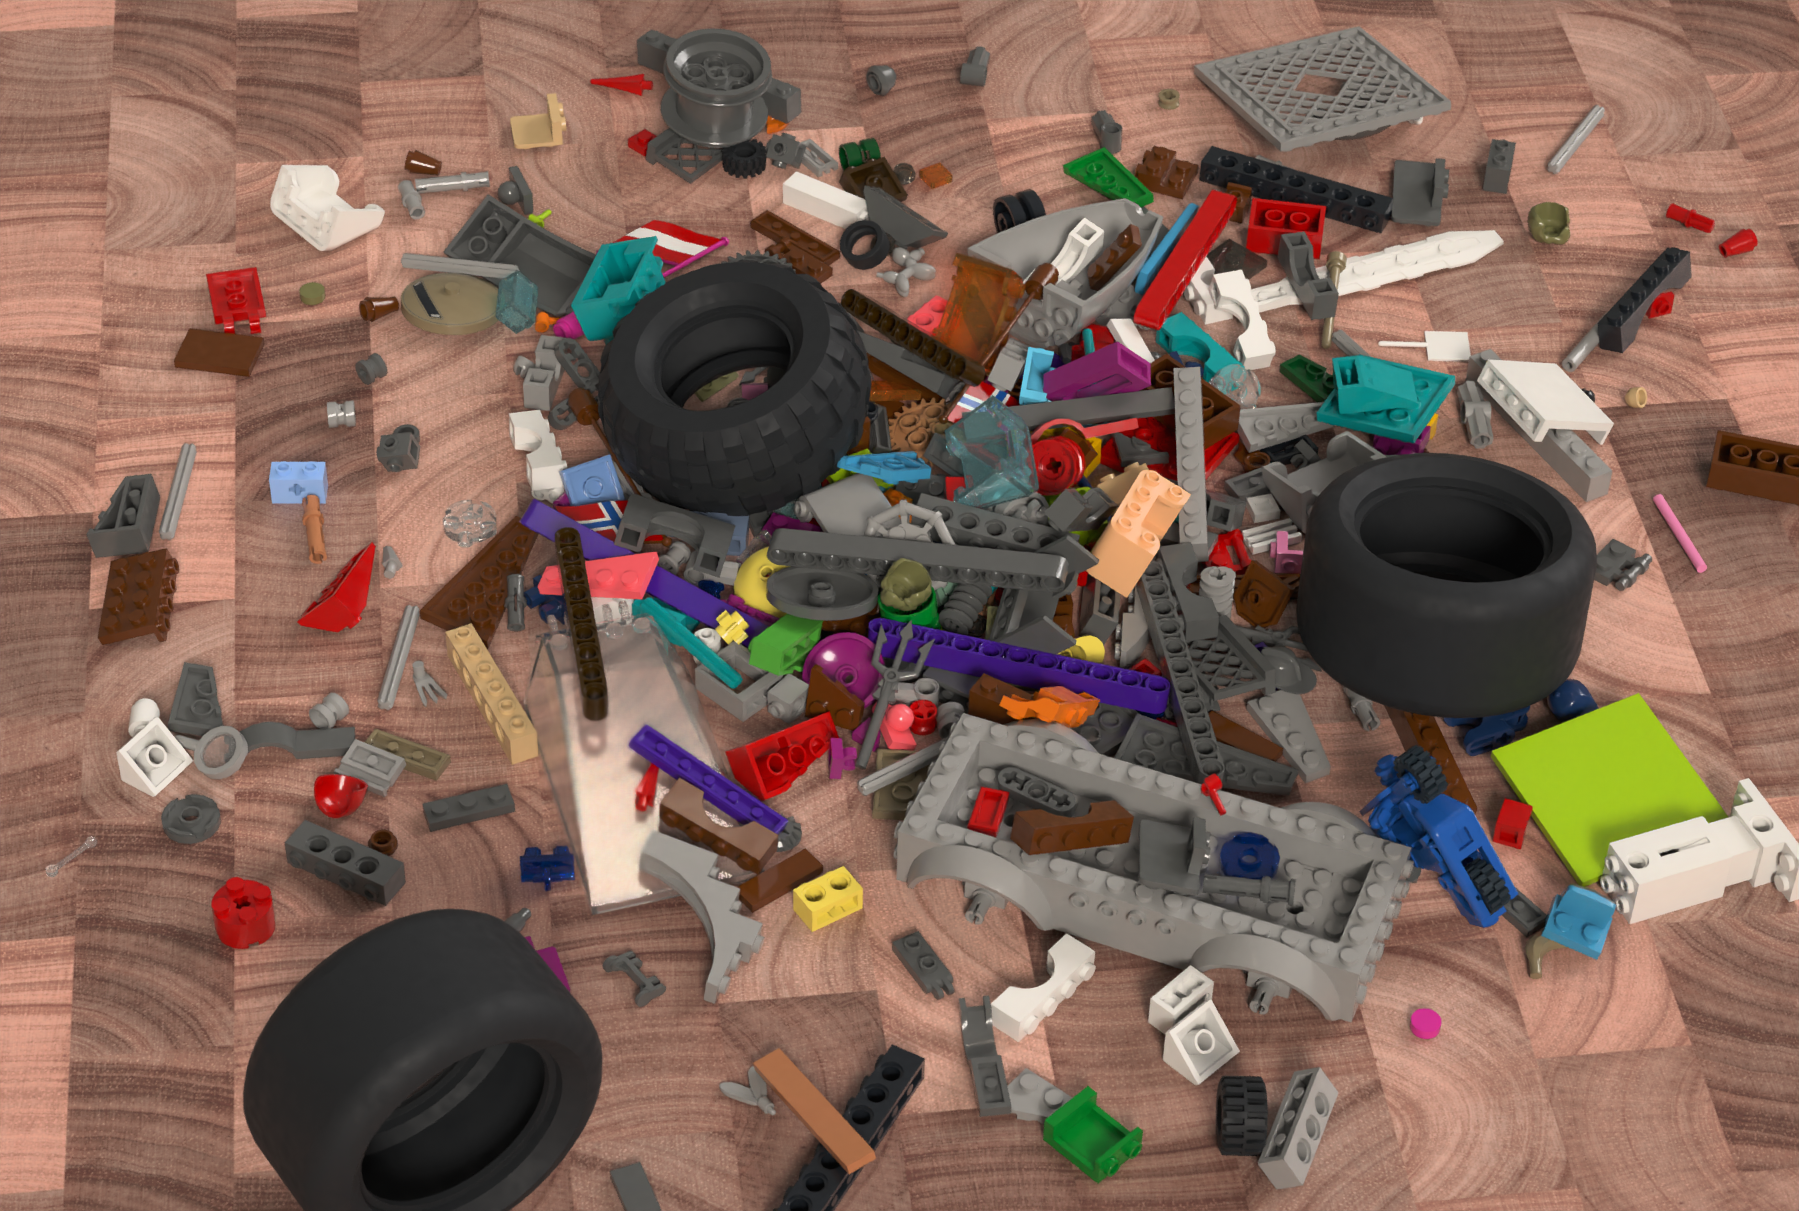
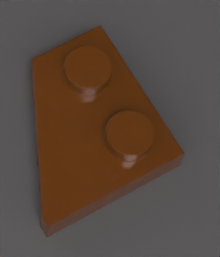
[805,664,865,731]

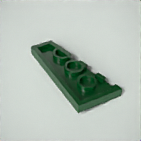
[1279,354,1334,403]

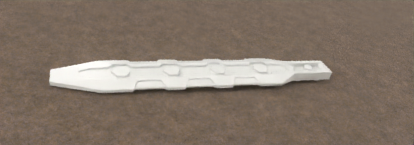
[1251,230,1504,313]

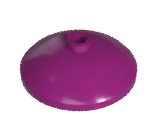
[802,632,885,709]

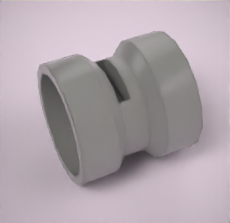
[327,400,356,428]
[309,692,349,729]
[937,702,965,739]

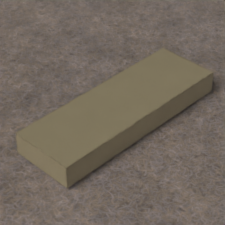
[365,728,451,781]

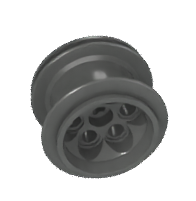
[660,29,772,148]

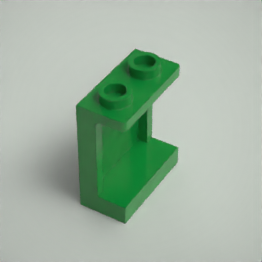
[1043,1086,1143,1184]

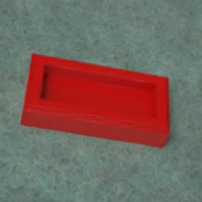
[967,787,1010,838]

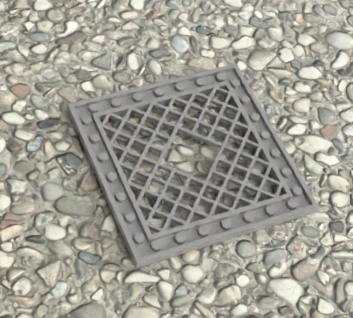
[1194,26,1451,152]

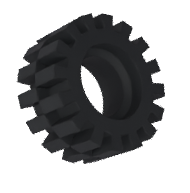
[723,138,766,179]

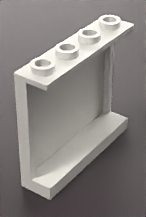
[1477,359,1614,445]

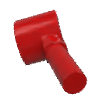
[1201,774,1226,816]

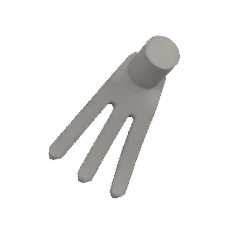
[412,661,447,707]

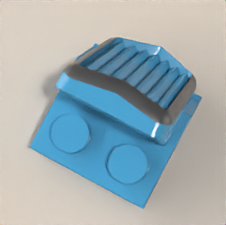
[1541,884,1616,960]

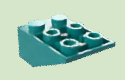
[1332,355,1418,414]

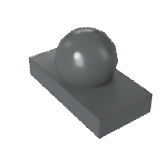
[497,166,534,215]

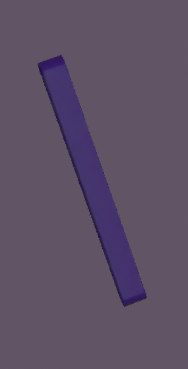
[519,499,768,649]
[868,618,1170,714]

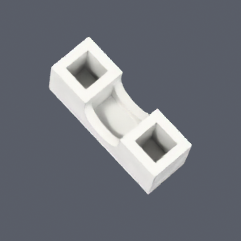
[1184,257,1233,325]

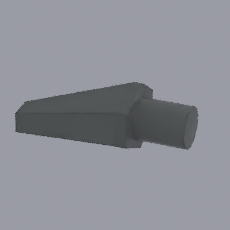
[1058,342,1076,364]

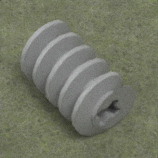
[1199,566,1236,619]

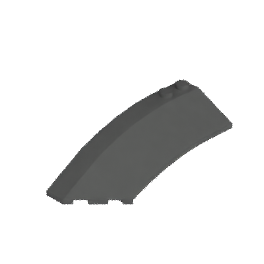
[444,195,596,317]

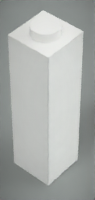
[783,171,869,229]

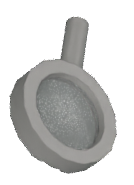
[175,726,248,779]

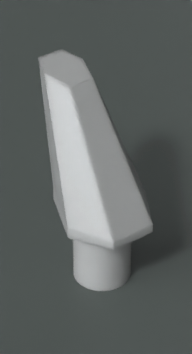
[382,546,403,579]

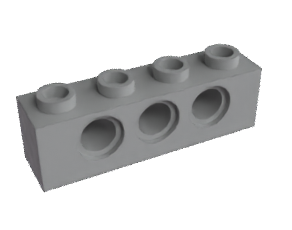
[1257,1067,1338,1190]

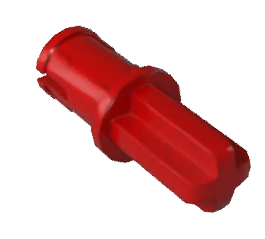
[1666,203,1715,233]

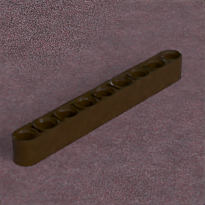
[841,289,985,387]
[555,527,609,721]

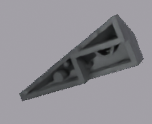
[858,331,963,399]

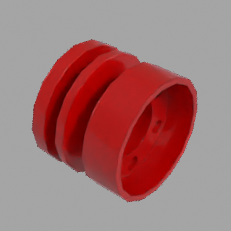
[1021,436,1086,496]

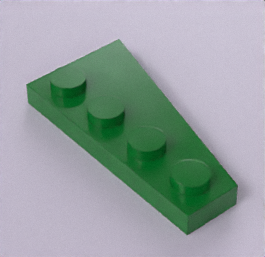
[1063,147,1154,207]

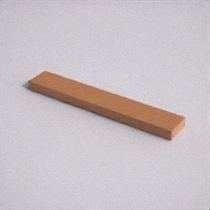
[753,1048,876,1174]

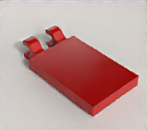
[206,267,266,334]

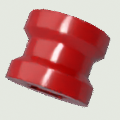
[910,700,937,736]

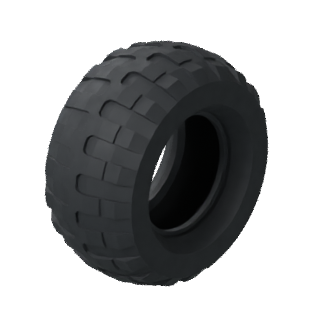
[598,260,871,516]

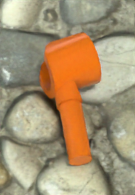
[535,312,562,332]

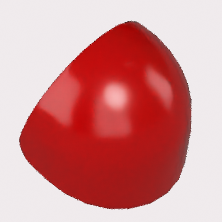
[314,774,368,818]

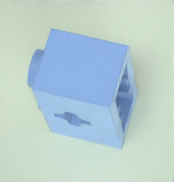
[269,461,328,504]

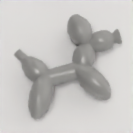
[876,247,936,297]

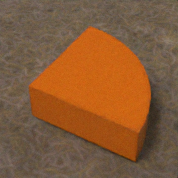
[766,116,788,134]

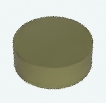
[299,282,326,305]

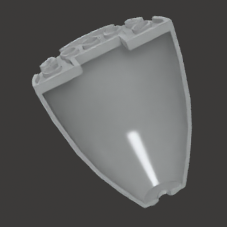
[968,198,1163,348]

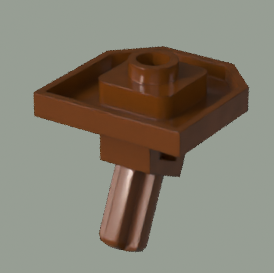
[1234,560,1299,628]

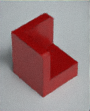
[1492,798,1533,850]

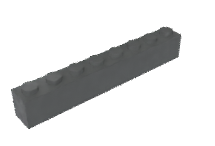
[637,29,802,124]

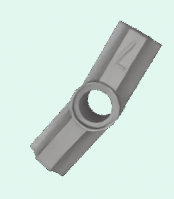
[1457,381,1494,449]

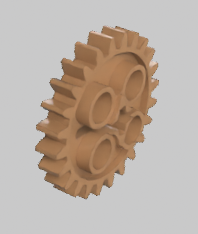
[888,398,966,466]

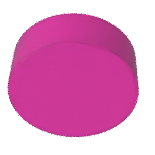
[1410,1009,1442,1039]

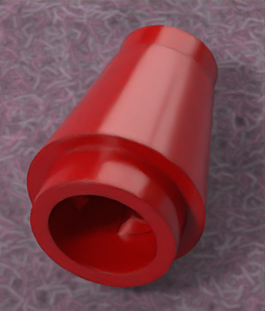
[1719,229,1758,258]

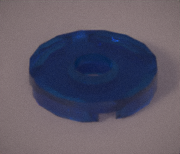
[1219,833,1280,880]

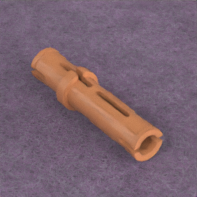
[302,495,327,564]

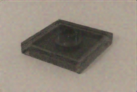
[1206,239,1267,280]

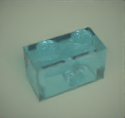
[495,270,539,334]

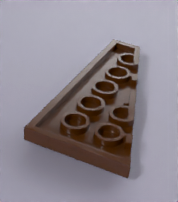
[420,516,538,649]

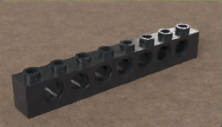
[1199,146,1394,234]
[772,1044,925,1211]

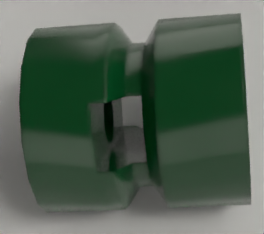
[839,138,881,171]

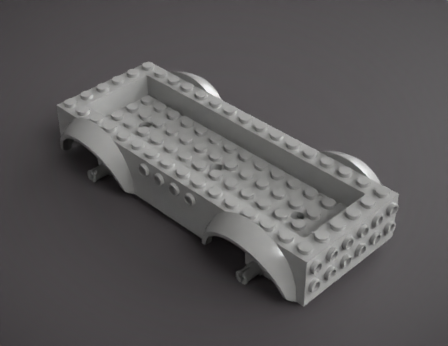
[894,713,1414,1022]

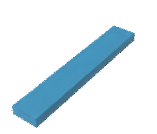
[1135,203,1199,295]

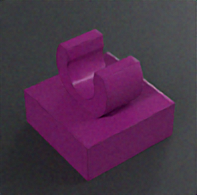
[827,738,857,779]

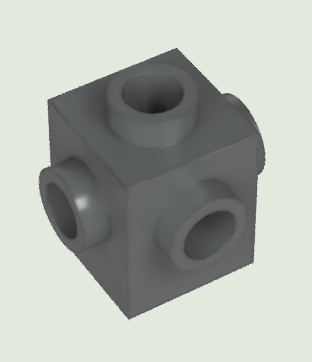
[766,132,806,169]
[376,432,421,472]

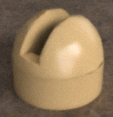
[1625,387,1647,408]

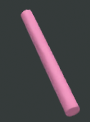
[1653,494,1707,573]

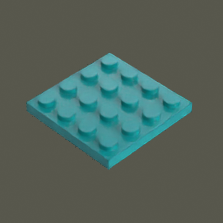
[1317,354,1455,444]

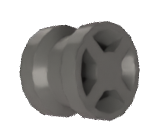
[355,353,388,385]

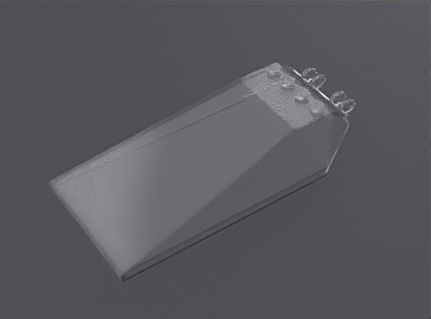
[523,600,765,915]

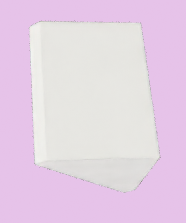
[116,716,193,797]
[1163,999,1240,1085]

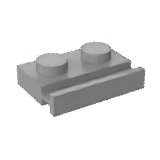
[334,739,406,797]

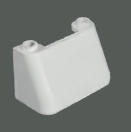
[270,165,385,251]

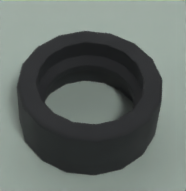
[840,220,890,270]

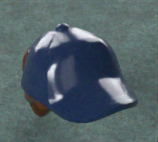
[1547,679,1599,723]

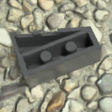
[86,474,161,558]

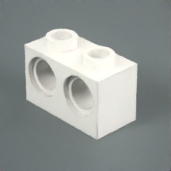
[1148,965,1214,1034]

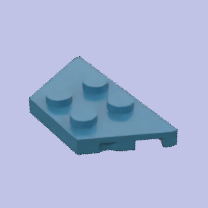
[837,451,932,485]

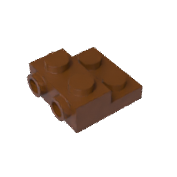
[1135,146,1199,200]

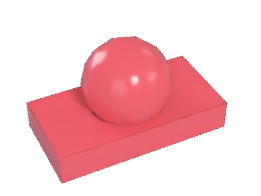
[871,702,917,751]

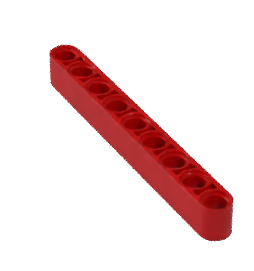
[1134,190,1237,330]

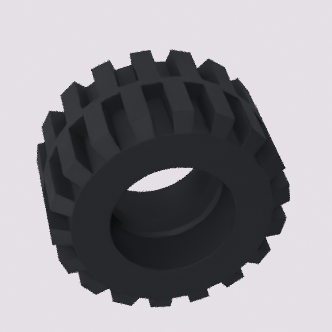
[1216,1076,1268,1156]

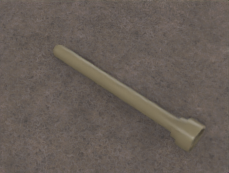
[1321,251,1347,349]

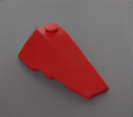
[297,542,376,633]

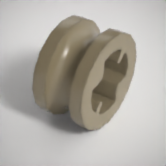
[1158,89,1180,110]

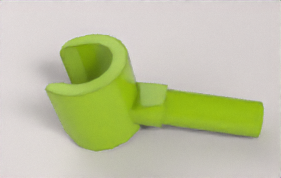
[528,209,552,227]

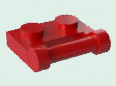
[1202,529,1251,575]

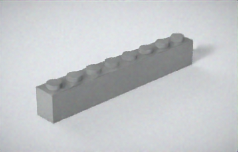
[1466,349,1612,502]
[1174,367,1209,562]

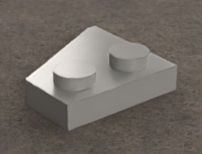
[1008,1068,1072,1124]

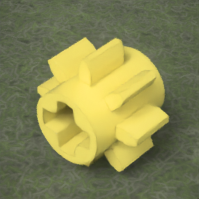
[715,610,749,645]

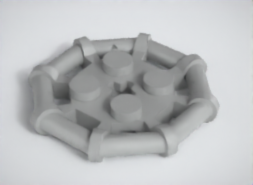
[864,500,955,592]

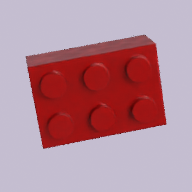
[1246,198,1326,260]

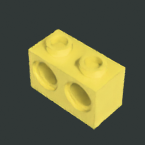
[793,866,863,932]

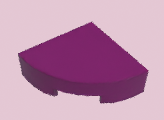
[852,717,881,752]

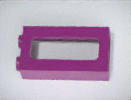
[1043,341,1151,402]

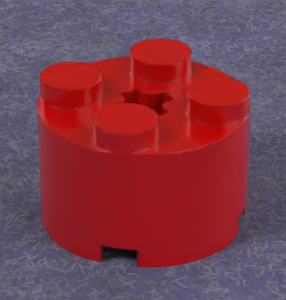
[211,877,276,949]

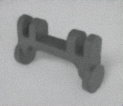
[602,951,666,1007]

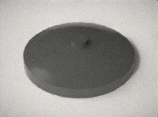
[766,567,878,621]

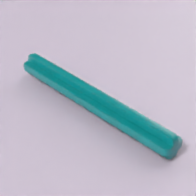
[640,597,743,689]

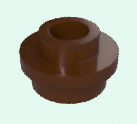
[368,829,398,856]

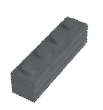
[869,404,892,454]

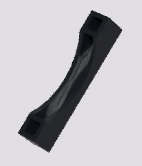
[1598,247,1692,353]

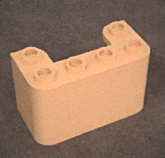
[1086,470,1191,598]

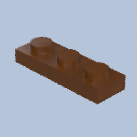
[1087,224,1142,291]

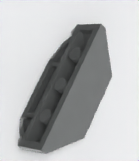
[864,186,948,249]

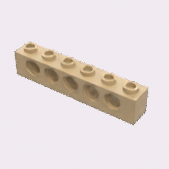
[445,623,539,765]

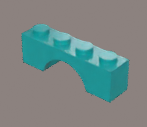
[1156,312,1245,394]

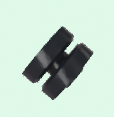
[993,189,1046,233]

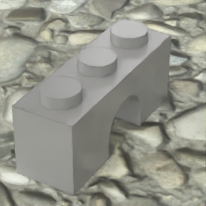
[523,335,567,411]
[988,337,1030,391]

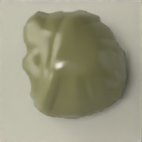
[1527,202,1570,245]
[880,558,932,611]

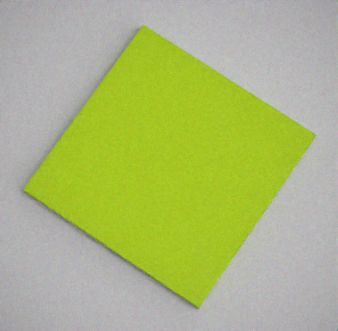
[1491,693,1729,887]

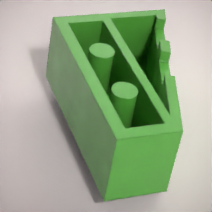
[748,614,823,676]

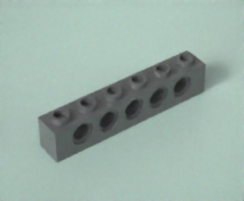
[911,493,1080,553]

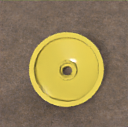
[734,547,791,618]

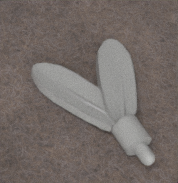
[719,1066,776,1115]

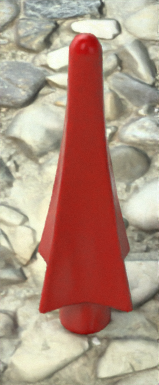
[590,74,653,96]
[633,763,660,812]

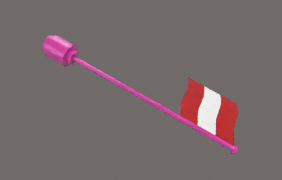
[553,220,729,340]

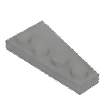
[1237,402,1335,453]
[1246,690,1331,783]

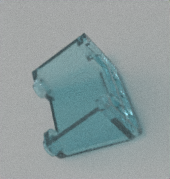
[945,395,1039,509]

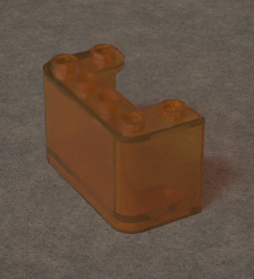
[933,252,1026,373]

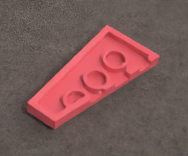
[538,552,659,599]

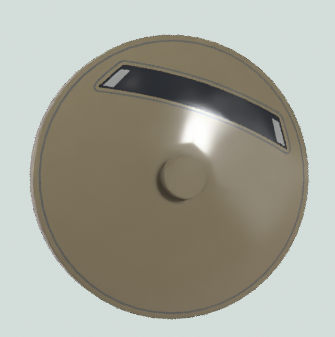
[401,273,503,335]

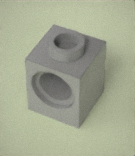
[768,674,809,725]

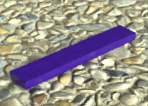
[628,724,789,835]

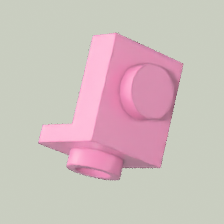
[1270,531,1303,574]

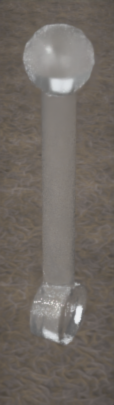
[46,836,97,877]

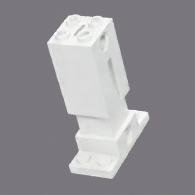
[1600,778,1799,924]

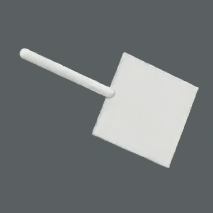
[1378,331,1471,362]

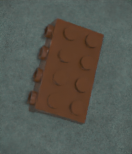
[98,548,179,645]

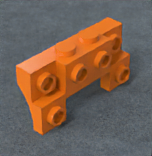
[999,686,1100,728]

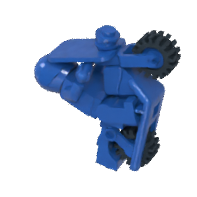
[1359,745,1518,928]

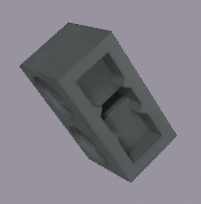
[1483,139,1516,194]

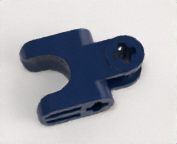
[1442,706,1530,756]

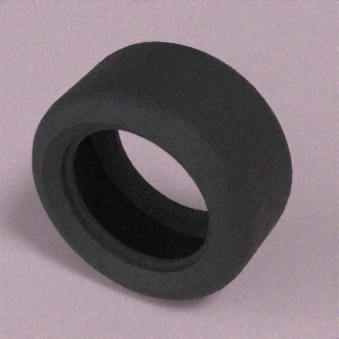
[1296,453,1597,718]
[243,909,603,1211]

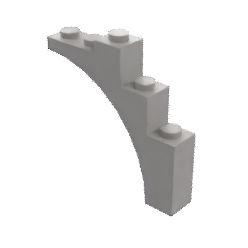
[638,830,765,1004]

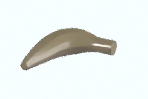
[1525,931,1568,979]

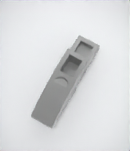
[1114,583,1151,669]

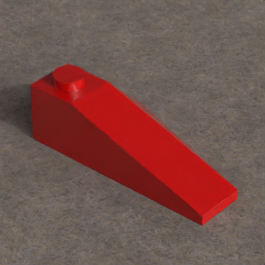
[725,711,839,801]

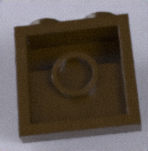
[839,157,908,202]

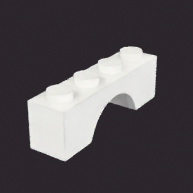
[1022,218,1104,301]
[1209,270,1276,371]
[509,410,567,491]
[991,933,1096,1042]

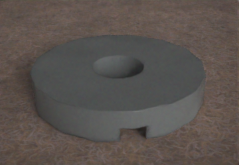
[161,794,221,844]

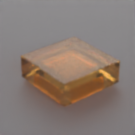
[919,162,953,189]

